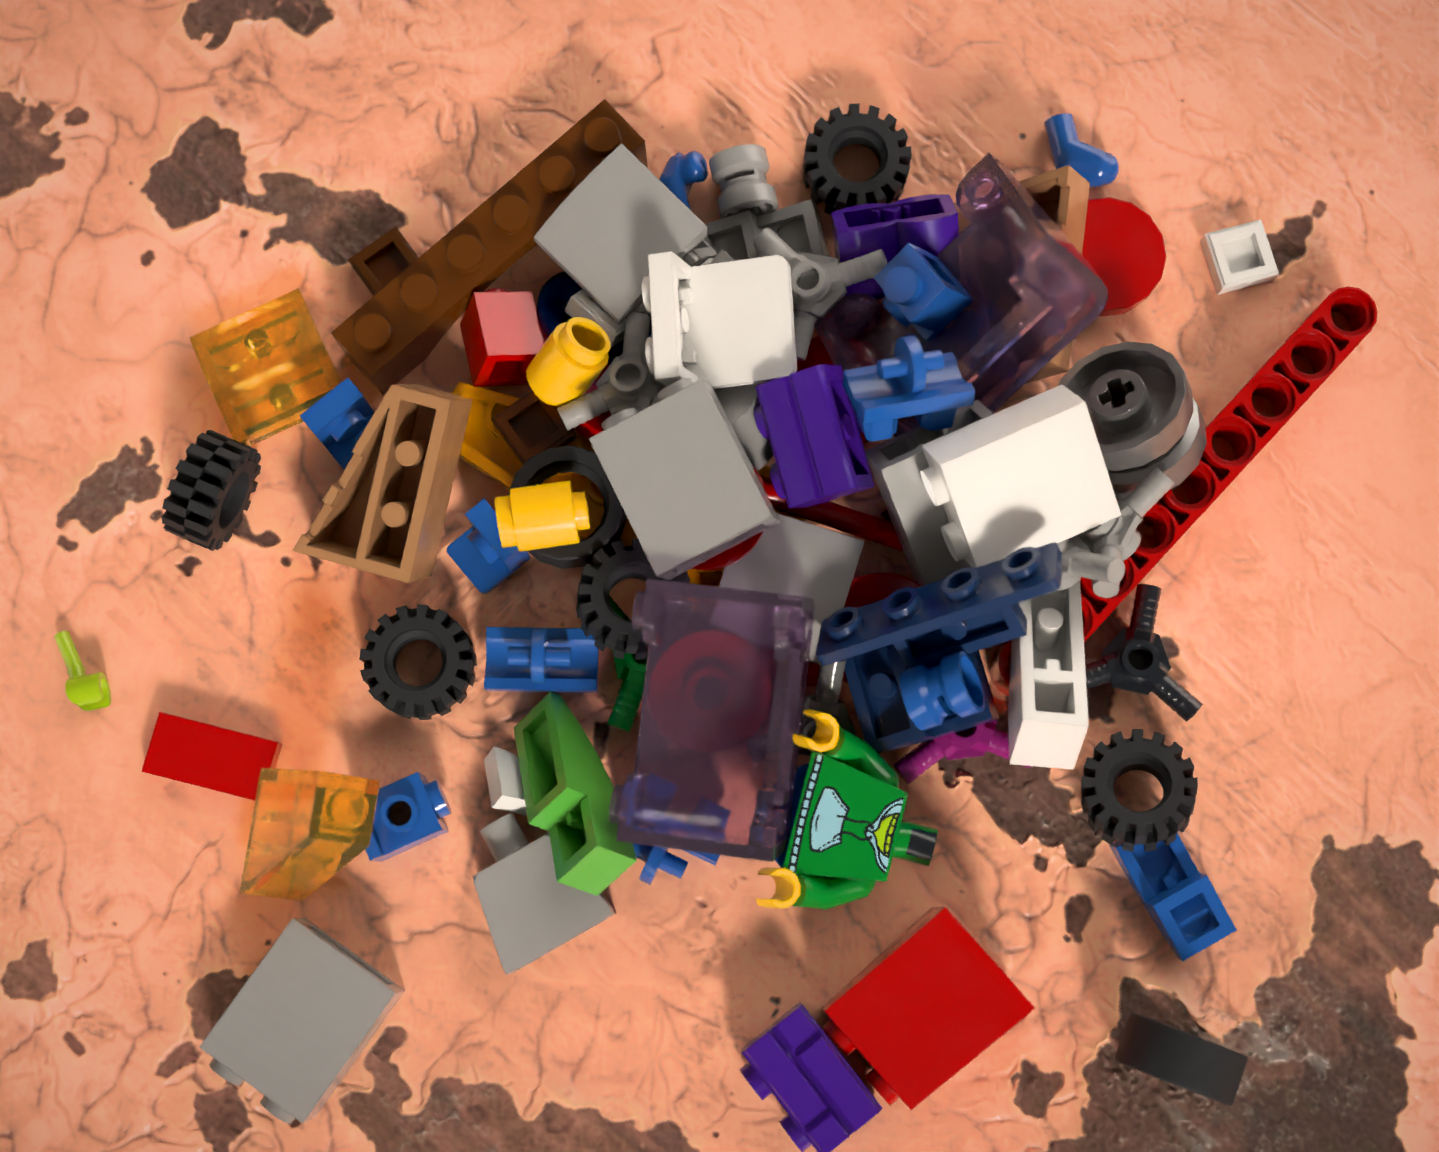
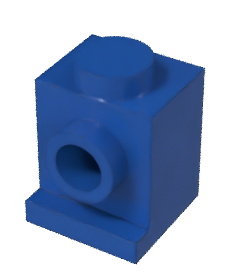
[874,243,974,342]
[346,772,452,862]

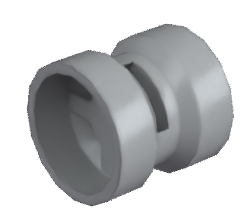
[709,144,778,219]

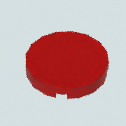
[1076,197,1167,317]

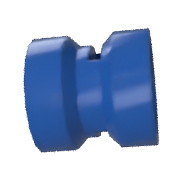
[900,651,985,730]

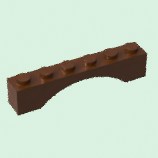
[331,99,648,395]

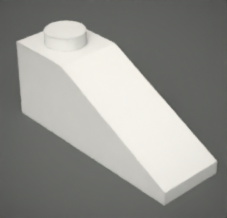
[1008,580,1089,769]

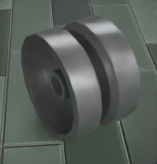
[1058,341,1207,501]

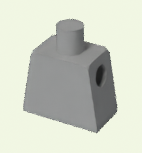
[473,813,616,975]

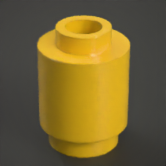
[526,317,611,407]
[495,480,591,552]

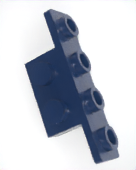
[816,542,1062,669]

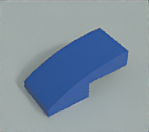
[1109,833,1237,961]

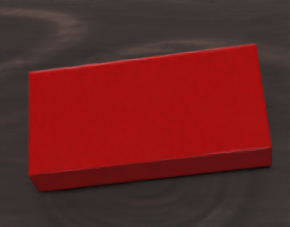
[141,712,282,803]

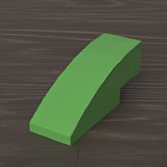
[514,691,637,896]

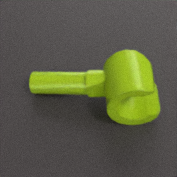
[54,631,111,711]

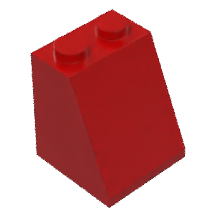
[821,907,1035,1110]

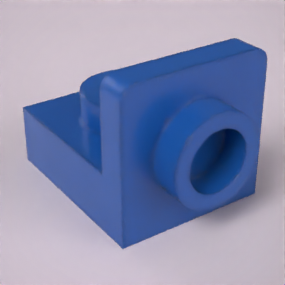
[300,378,375,470]
[447,498,531,594]

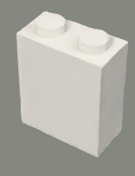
[921,384,1121,568]

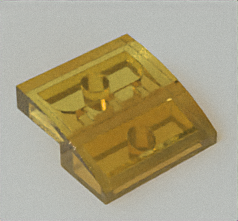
[189,288,343,446]

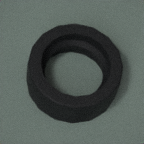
[508,446,627,569]
[1114,1013,1248,1106]

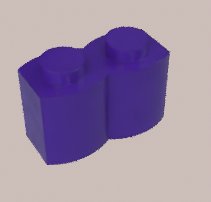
[831,194,962,301]

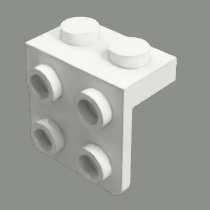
[642,251,797,389]

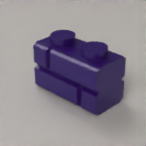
[754,364,875,508]
[739,1002,883,1152]

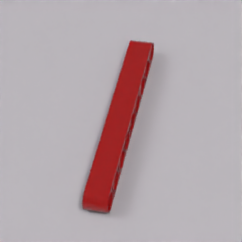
[990,286,1378,696]

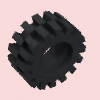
[803,103,912,215]
[161,430,261,551]
[576,538,692,660]
[359,604,477,720]
[1081,729,1198,852]

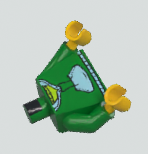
[756,709,938,910]

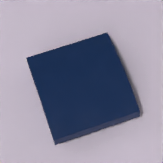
[844,644,1000,754]

